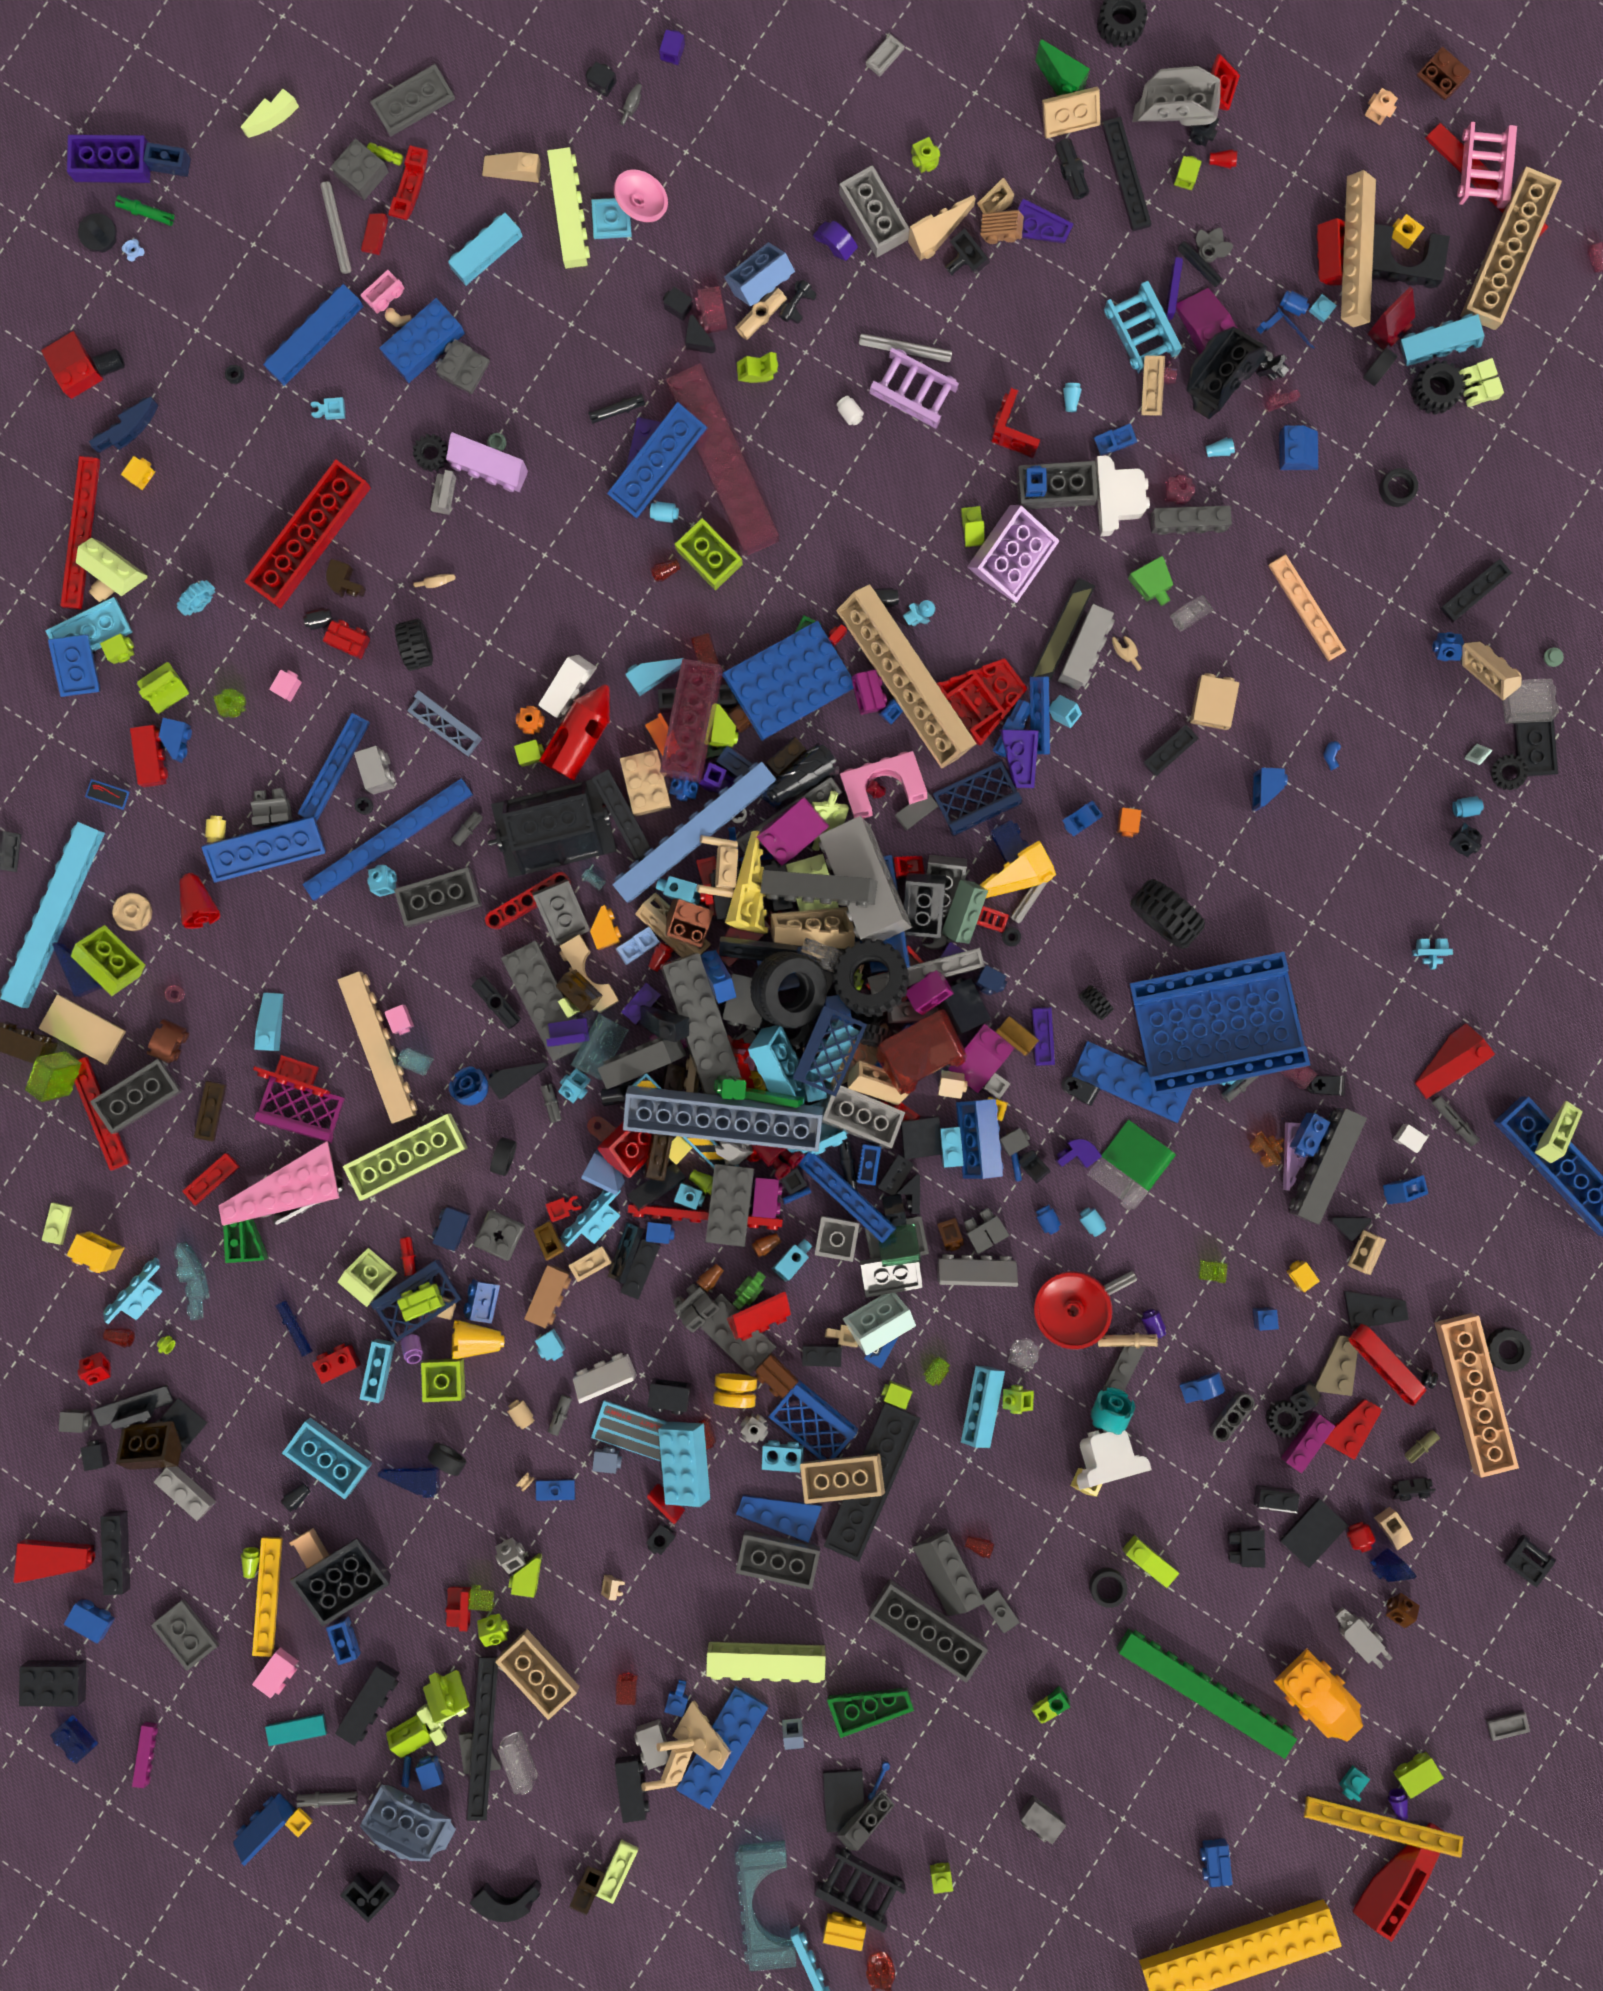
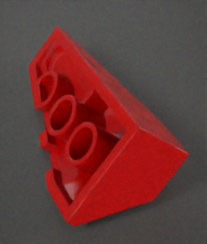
[1415,1024,1495,1099]

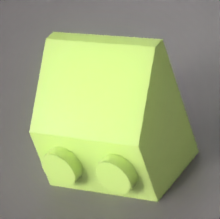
[338,1248,397,1307]

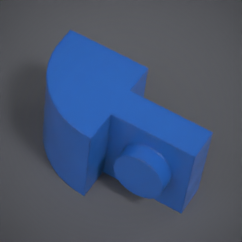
[1180,1372,1225,1403]

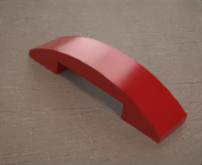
[388,145,428,220]

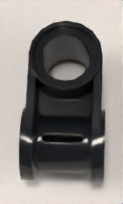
[1061,1076,1100,1106]
[1306,1076,1345,1096]

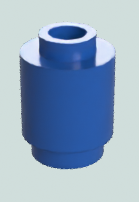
[1280,291,1310,316]
[1036,1205,1062,1235]

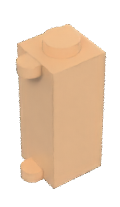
[289,1528,329,1568]

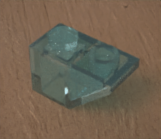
[398,1047,434,1075]

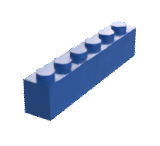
[263,284,364,386]

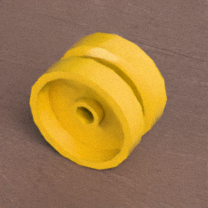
[713,1373,757,1408]

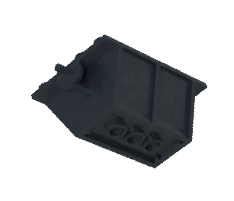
[488,779,617,878]

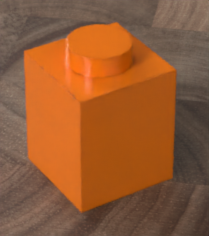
[1117,808,1141,838]

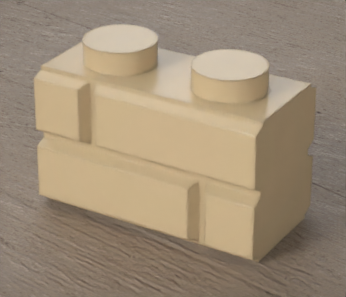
[1348,1230,1386,1275]

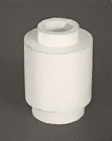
[837,396,864,425]

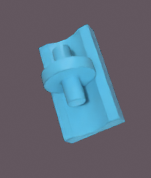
[903,600,935,626]
[1412,939,1453,969]
[804,1066,827,1102]

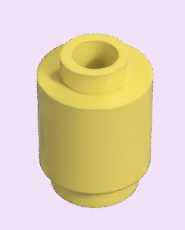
[205,816,226,843]

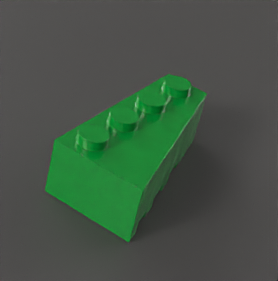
[827,1688,914,1738]

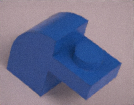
[1062,801,1103,836]

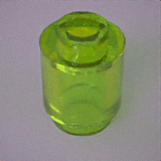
[923,1356,950,1386]

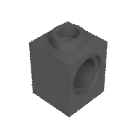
[999,1128,1030,1156]
[59,1409,92,1433]

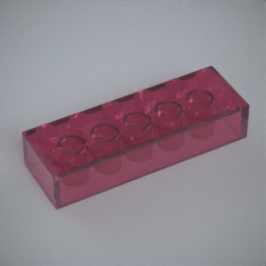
[660,659,723,783]

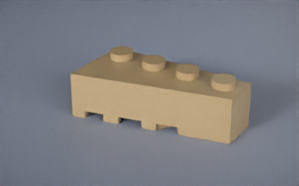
[770,907,855,949]

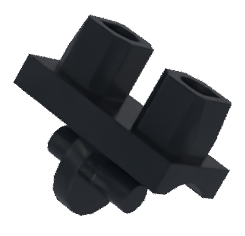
[1256,351,1290,381]

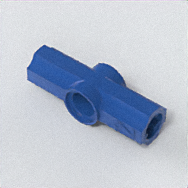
[993,699,1030,758]

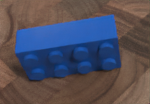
[379,298,465,383]

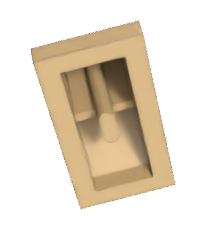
[977,178,1014,213]

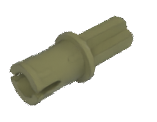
[1404,1430,1440,1463]

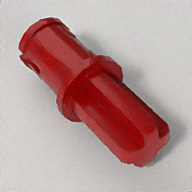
[400,1237,417,1276]

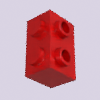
[312,1343,361,1384]

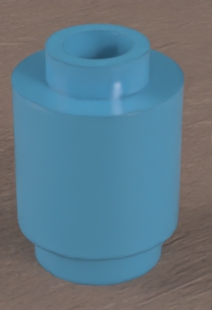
[1452,796,1484,818]

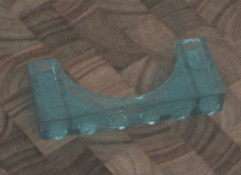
[735,1841,796,1972]

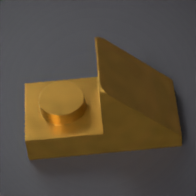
[533,1221,565,1261]

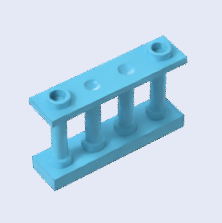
[1104,281,1182,374]

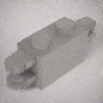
[1334,1607,1392,1669]

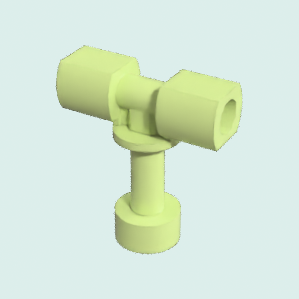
[416,1703,468,1746]

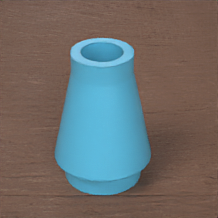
[1063,383,1082,412]
[1206,437,1235,457]

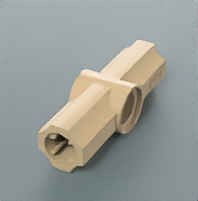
[735,287,787,340]

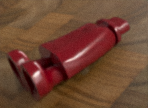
[752,1145,805,1180]

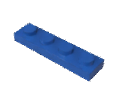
[1030,677,1050,754]

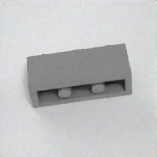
[154,1466,216,1521]

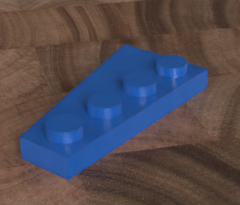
[736,1495,822,1542]

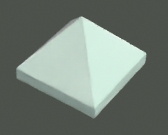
[1465,744,1492,765]

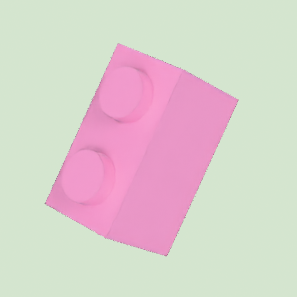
[252,1647,298,1698]

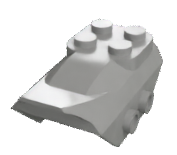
[1132,66,1221,126]

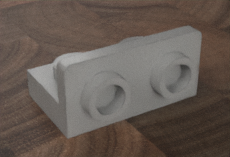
[430,470,456,515]

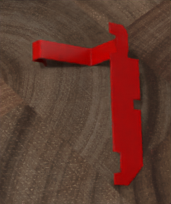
[732,1038,755,1089]

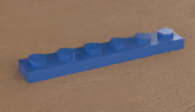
[298,713,370,823]
[798,1152,896,1243]

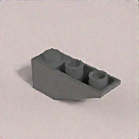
[836,1790,895,1851]

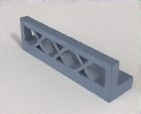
[407,690,482,757]

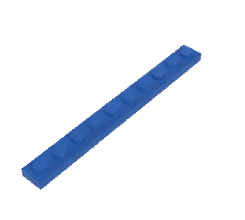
[302,778,473,901]

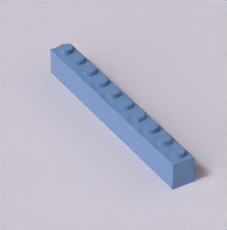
[612,762,776,903]

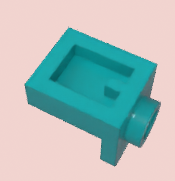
[1339,1765,1370,1802]

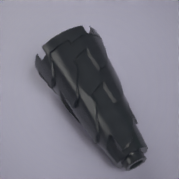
[767,743,839,803]

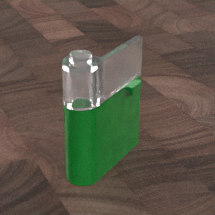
[1087,1120,1176,1211]

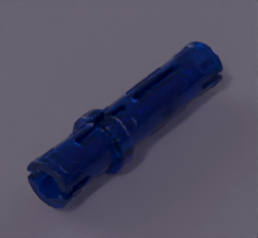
[275,1300,313,1357]

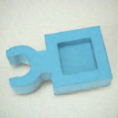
[311,397,346,420]

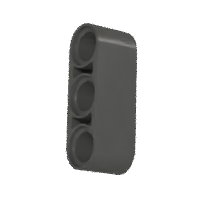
[1209,1391,1255,1442]

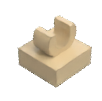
[601,1575,625,1600]

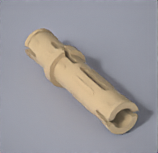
[1098,1333,1158,1348]

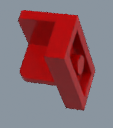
[445,1587,472,1632]

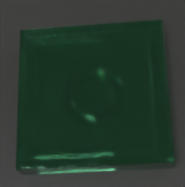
[878,1224,921,1267]

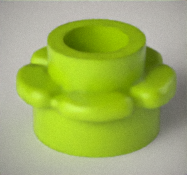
[157,1335,175,1354]

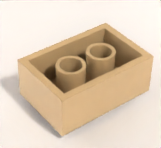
[620,750,672,817]

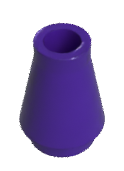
[1388,1788,1408,1821]

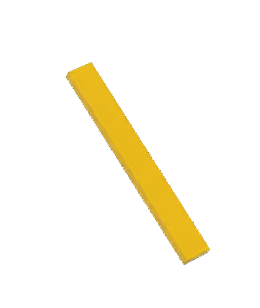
[1304,1796,1463,1858]

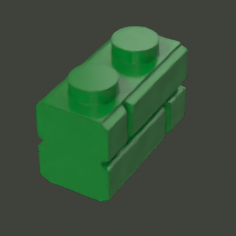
[713,1075,746,1100]

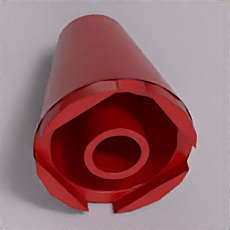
[179,873,221,929]

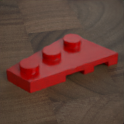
[1324,1399,1383,1460]

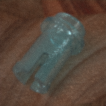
[581,868,606,891]

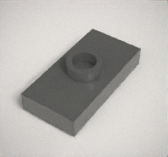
[983,1589,1020,1633]

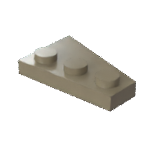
[1314,1335,1358,1396]

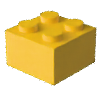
[67,1231,125,1273]

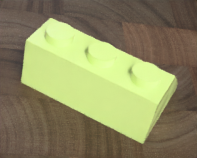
[76,538,147,596]

